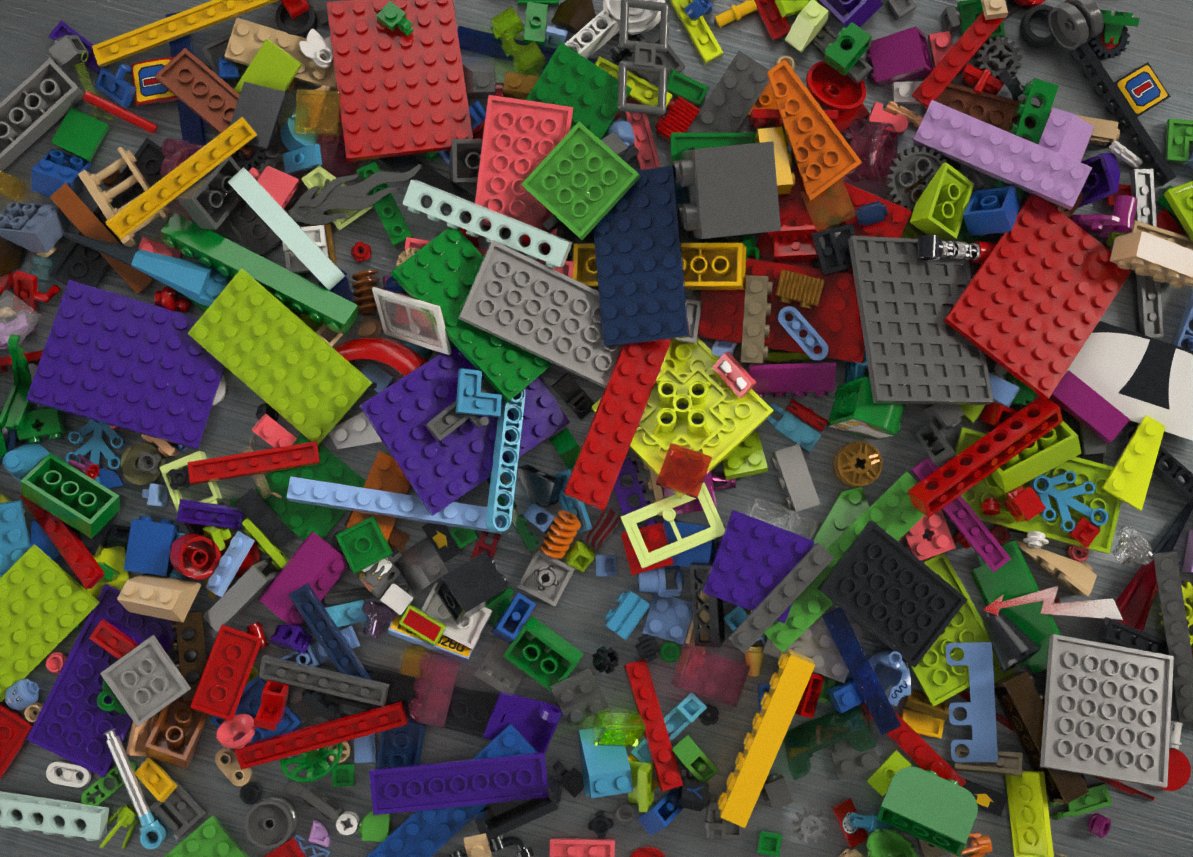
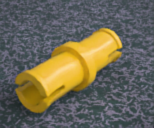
[714,0,757,28]

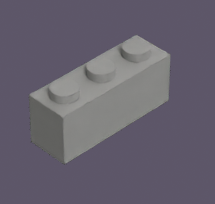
[771,444,820,513]

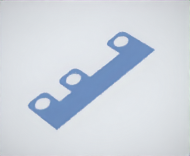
[946,642,998,762]

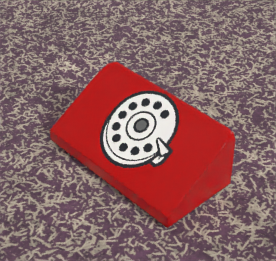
[831,798,868,849]

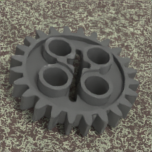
[884,146,947,215]

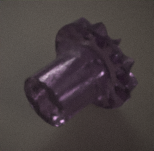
[362,601,396,638]

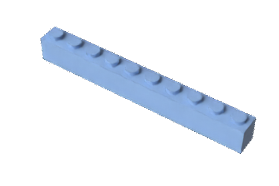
[286,476,502,534]

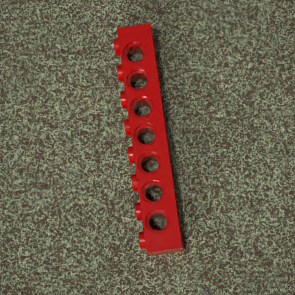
[908,397,1063,518]

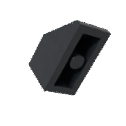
[517,464,564,507]

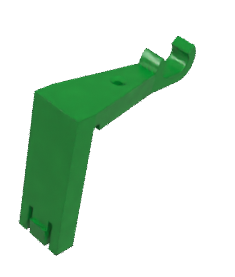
[0,334,32,430]

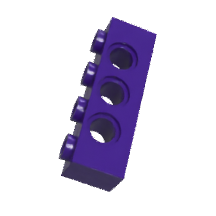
[614,457,657,529]

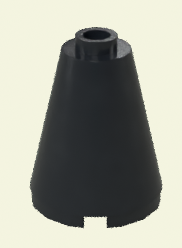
[983,611,1040,672]

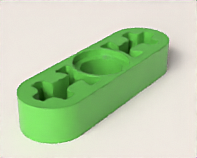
[81,760,138,806]

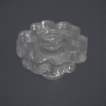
[1113,525,1153,565]

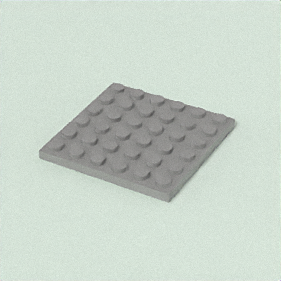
[1040,634,1174,788]

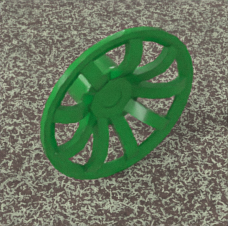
[280,742,343,783]

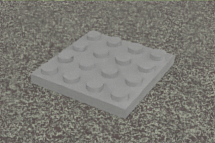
[763,604,865,683]

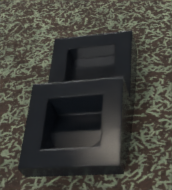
[552,373,595,419]

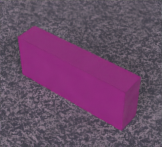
[1050,370,1130,444]

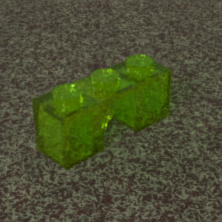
[490,6,546,76]

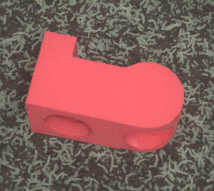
[865,102,908,136]

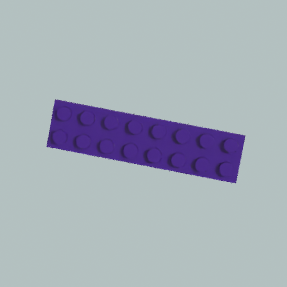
[369,752,549,815]

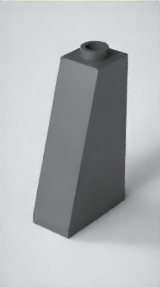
[203,557,282,632]

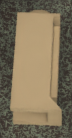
[1076,115,1120,148]

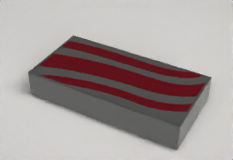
[581,506,622,551]

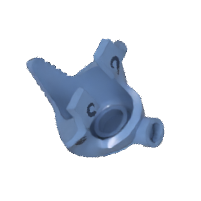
[858,650,911,706]

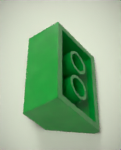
[503,616,583,693]

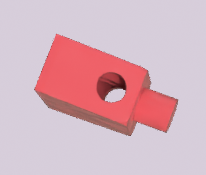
[249,166,301,209]

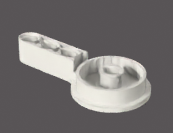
[565,0,665,59]

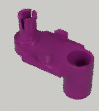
[1070,195,1138,239]

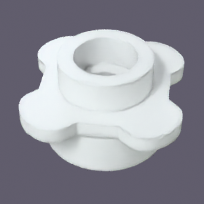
[1023,531,1049,549]

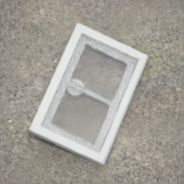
[372,287,452,355]

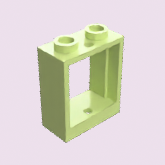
[160,451,223,512]

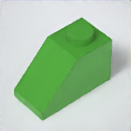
[672,735,719,783]
[358,809,392,842]

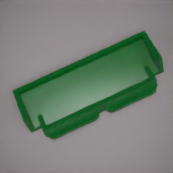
[972,540,1061,674]

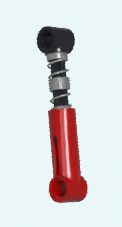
[918,235,996,263]

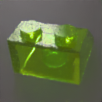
[593,710,645,747]

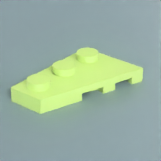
[301,166,374,230]

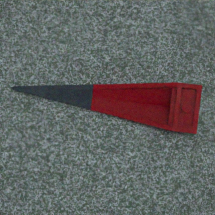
[1098,504,1193,646]

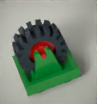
[1088,10,1140,58]

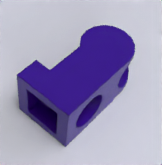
[269,624,312,654]

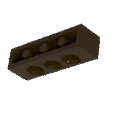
[171,610,207,701]

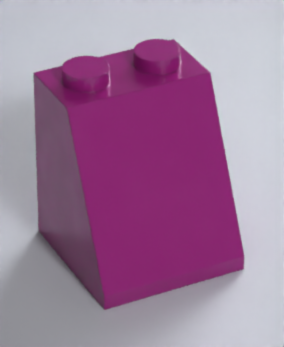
[866,26,933,86]

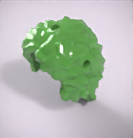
[866,828,918,857]

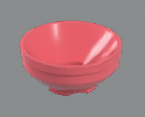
[216,714,256,749]

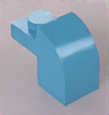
[280,105,319,151]

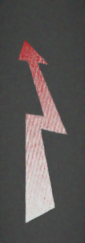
[983,586,1123,620]

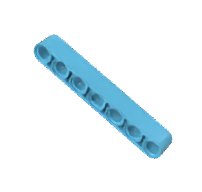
[486,389,526,533]

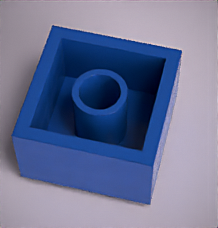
[963,186,1021,236]

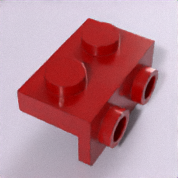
[773,224,817,260]

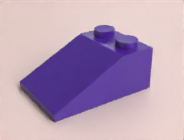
[818,0,883,28]

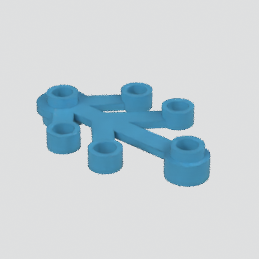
[65,419,125,483]
[1029,471,1108,532]

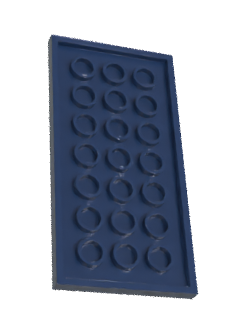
[593,166,690,347]

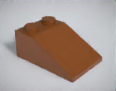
[144,696,209,770]

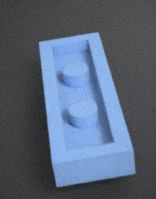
[206,531,255,597]

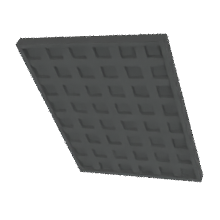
[848,236,994,405]

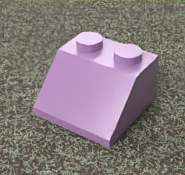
[1038,108,1094,162]

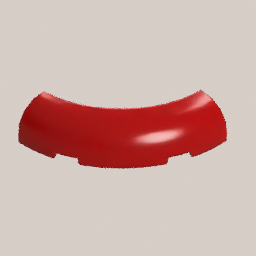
[333,337,428,376]

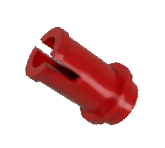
[246,621,269,649]

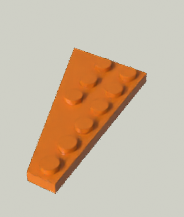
[767,59,862,202]

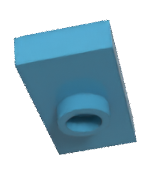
[283,143,322,175]

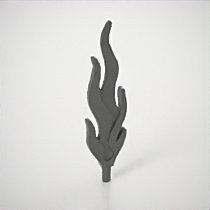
[288,164,422,225]

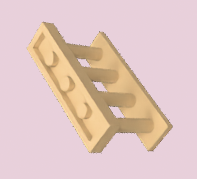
[78,146,171,247]

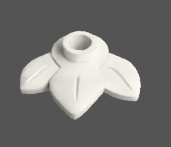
[299,28,333,68]

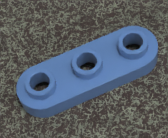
[778,306,828,361]

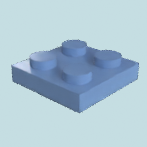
[642,593,693,645]

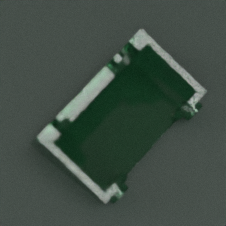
[784,705,878,780]

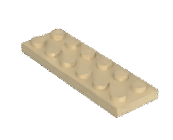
[224,18,338,92]

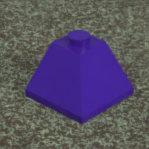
[1078,153,1121,208]

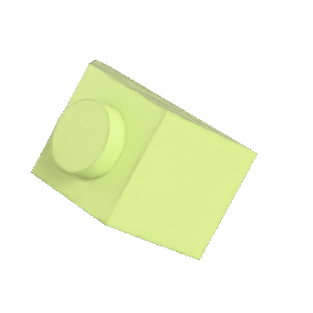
[785,0,828,53]

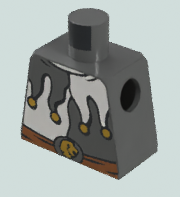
[349,546,403,599]

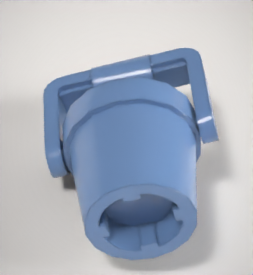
[638,565,684,597]

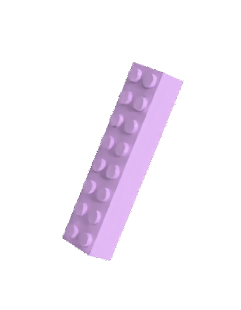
[913,100,1092,210]

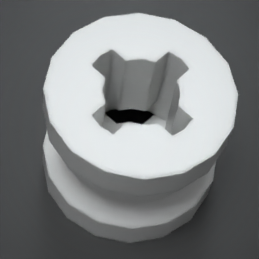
[336,811,360,835]

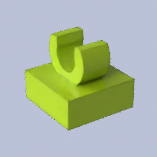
[203,526,232,551]

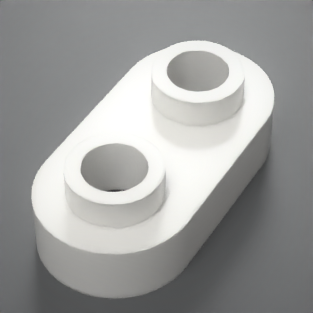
[46,761,91,788]

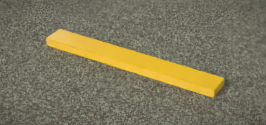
[106,117,257,240]

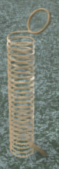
[242,435,282,498]

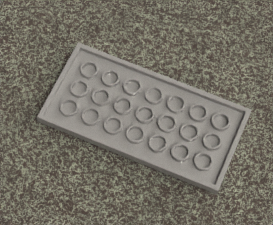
[458,240,623,388]

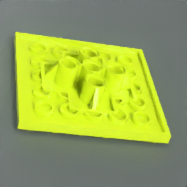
[592,337,774,499]

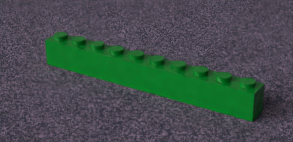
[161,213,359,335]

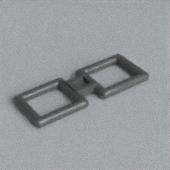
[617,0,669,116]

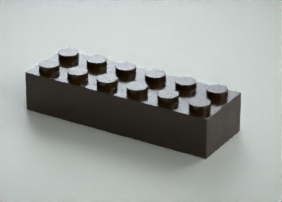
[994,671,1089,804]

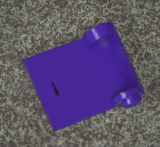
[483,692,562,754]

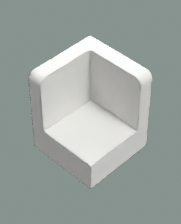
[380,583,416,615]

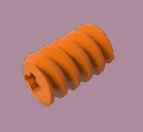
[540,510,581,559]

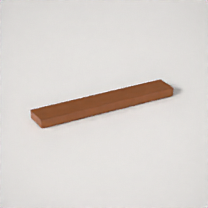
[50,183,154,295]

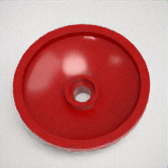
[806,61,866,112]

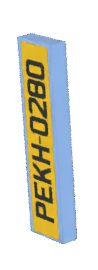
[387,613,473,663]

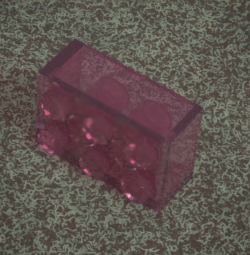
[671,643,750,707]
[409,652,460,728]

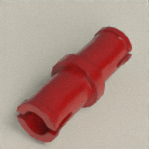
[785,398,829,432]

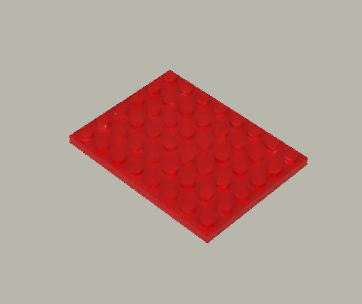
[326,0,473,162]
[943,193,1132,400]

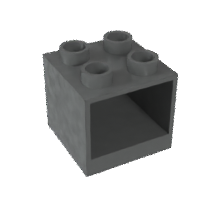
[672,141,781,239]

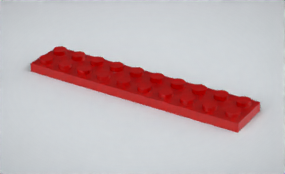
[563,339,672,511]

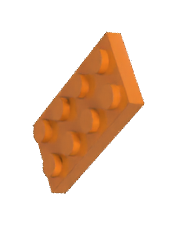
[346,451,411,542]

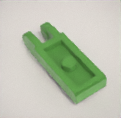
[1047,782,1113,820]

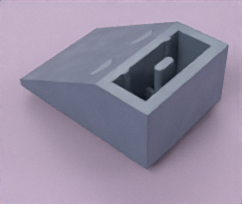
[0,201,71,253]

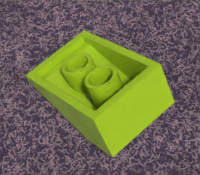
[910,162,974,241]

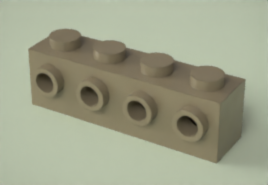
[741,275,773,364]

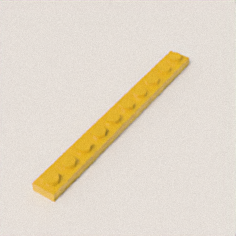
[92,0,279,68]

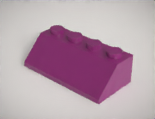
[746,363,836,398]
[259,531,349,627]

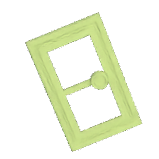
[621,483,725,569]

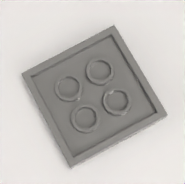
[100,635,191,727]

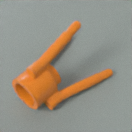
[953,832,992,857]

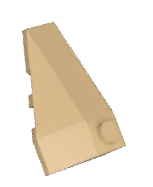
[1008,540,1097,596]

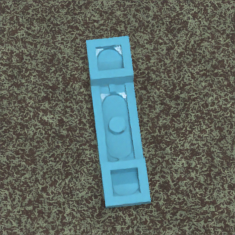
[631,692,707,763]

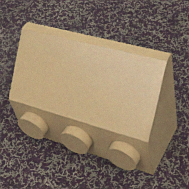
[117,573,201,623]

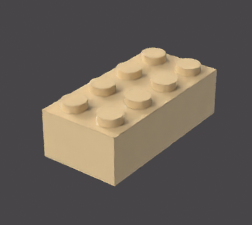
[1110,231,1193,289]

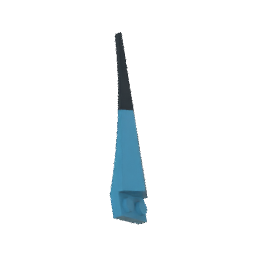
[64,232,233,307]

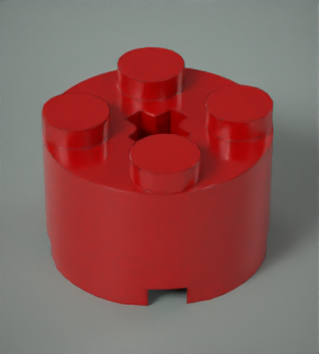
[170,533,221,580]

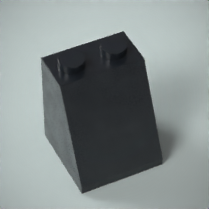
[434,552,508,625]

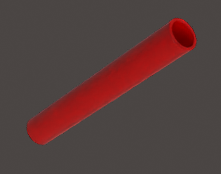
[82,91,158,135]

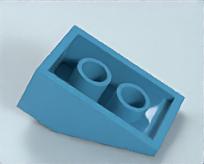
[578,724,633,798]

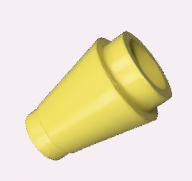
[744,644,765,676]

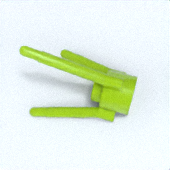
[99,804,140,849]

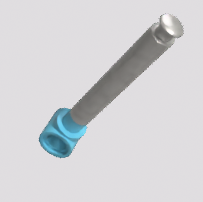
[103,729,167,849]

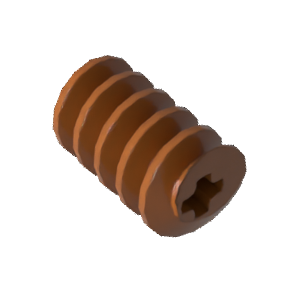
[352,270,380,316]

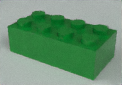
[20,453,120,539]

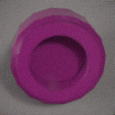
[1087,813,1111,838]

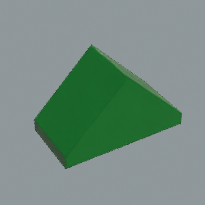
[550,428,581,470]

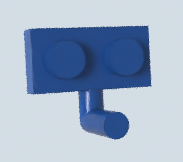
[94,64,136,107]

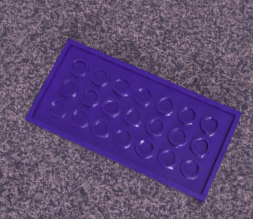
[26,583,176,777]

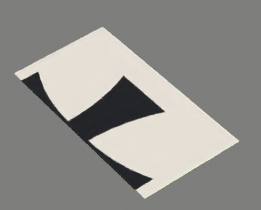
[1067,321,1193,441]

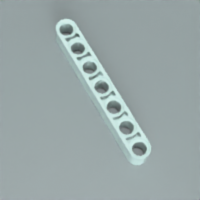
[228,167,345,290]

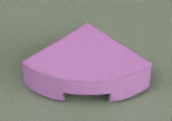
[308,819,330,847]

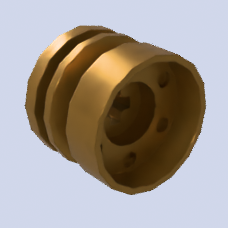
[832,441,882,487]

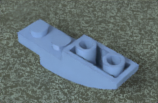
[280,626,360,667]

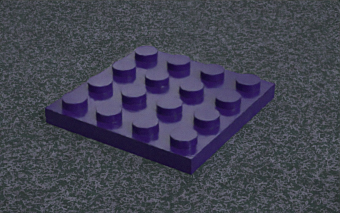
[702,510,814,623]

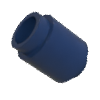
[855,200,888,227]

